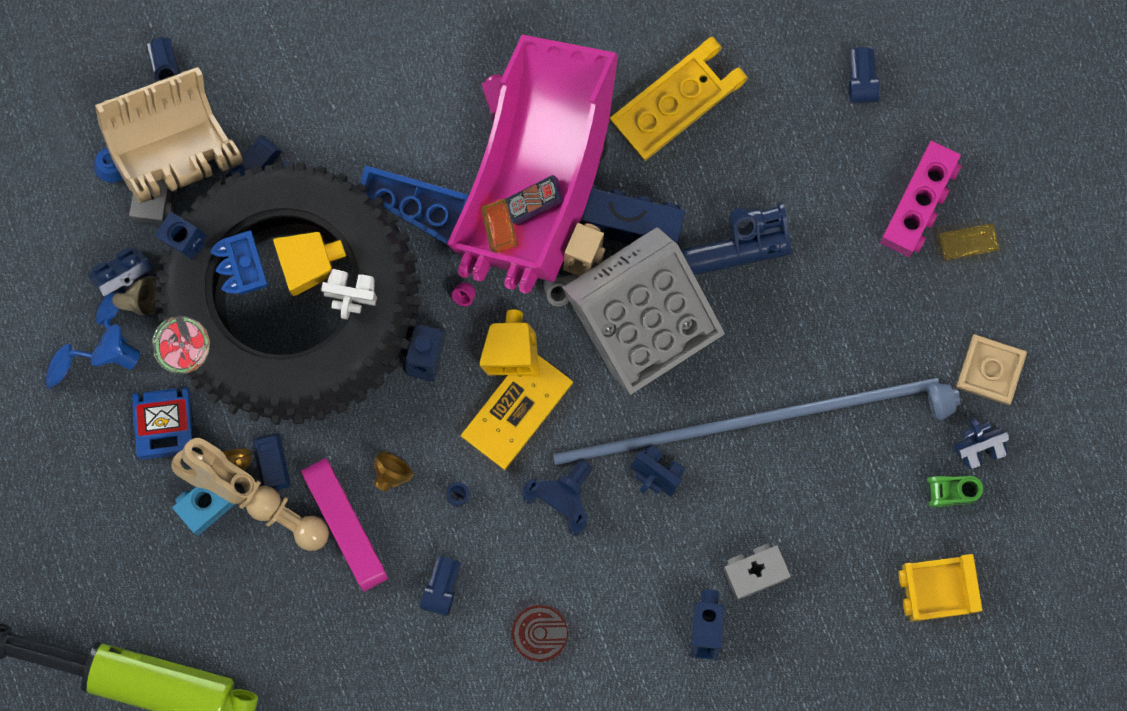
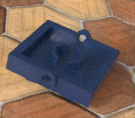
[87,247,153,296]

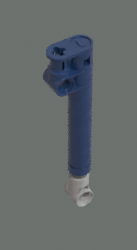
[544,202,792,306]

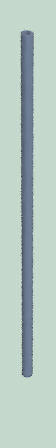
[553,378,939,465]

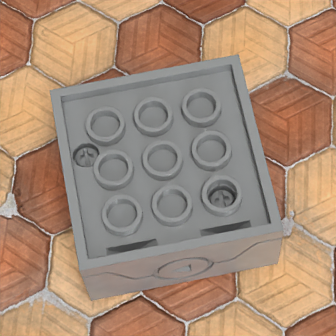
[562,227,725,395]

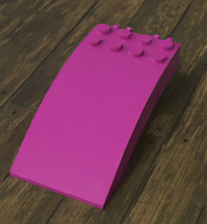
[447,35,618,294]

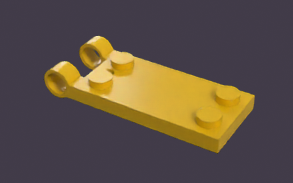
[610,37,748,162]

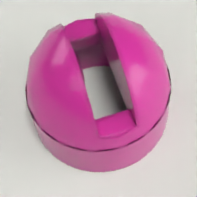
[452,282,476,306]

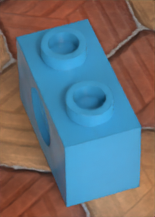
[172,487,235,536]

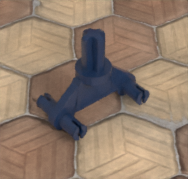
[522,460,592,536]

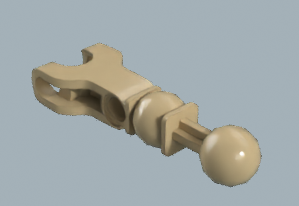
[172,438,329,551]

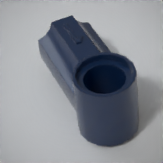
[147,37,180,82]
[849,47,879,103]
[420,556,461,616]

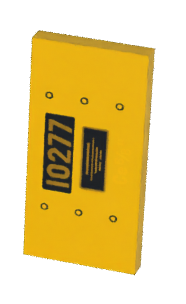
[460,355,573,471]

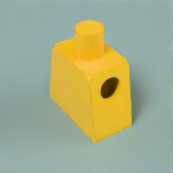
[273,232,346,296]
[479,310,539,375]

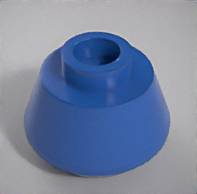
[93,147,123,183]

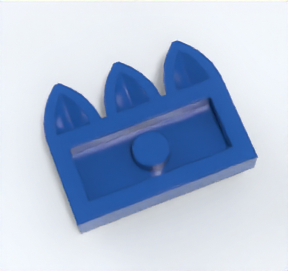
[210,230,268,295]

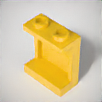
[898,554,982,622]

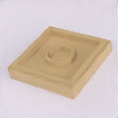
[956,334,1027,406]

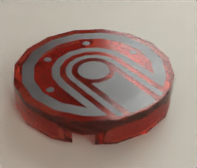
[511,605,568,662]

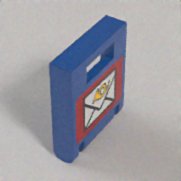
[132,387,195,460]

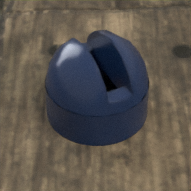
[446,482,469,507]

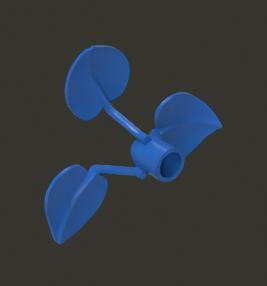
[46,285,140,390]

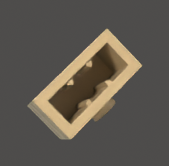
[563,223,606,277]

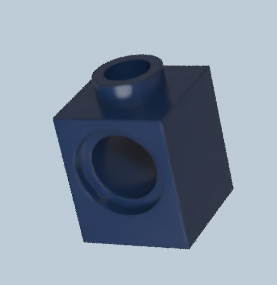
[155,212,207,260]

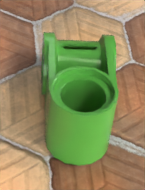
[927,476,983,507]

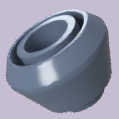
[927,383,961,420]

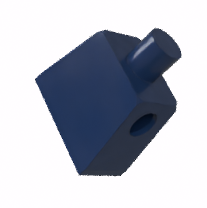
[406,325,447,382]
[689,589,724,660]

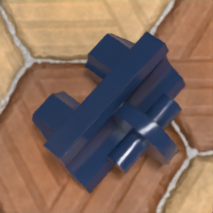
[952,419,1009,469]
[630,445,684,497]

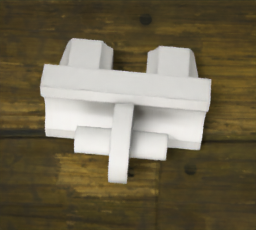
[321,269,377,319]

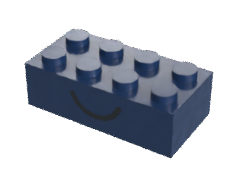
[579,185,685,244]

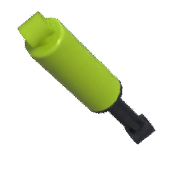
[0,622,258,711]

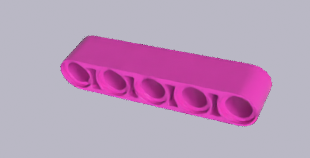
[301,458,389,592]

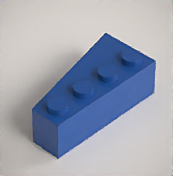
[360,165,469,246]

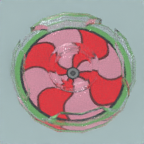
[152,316,210,374]

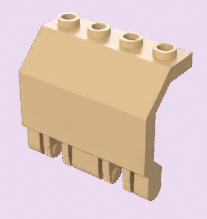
[95,67,243,204]

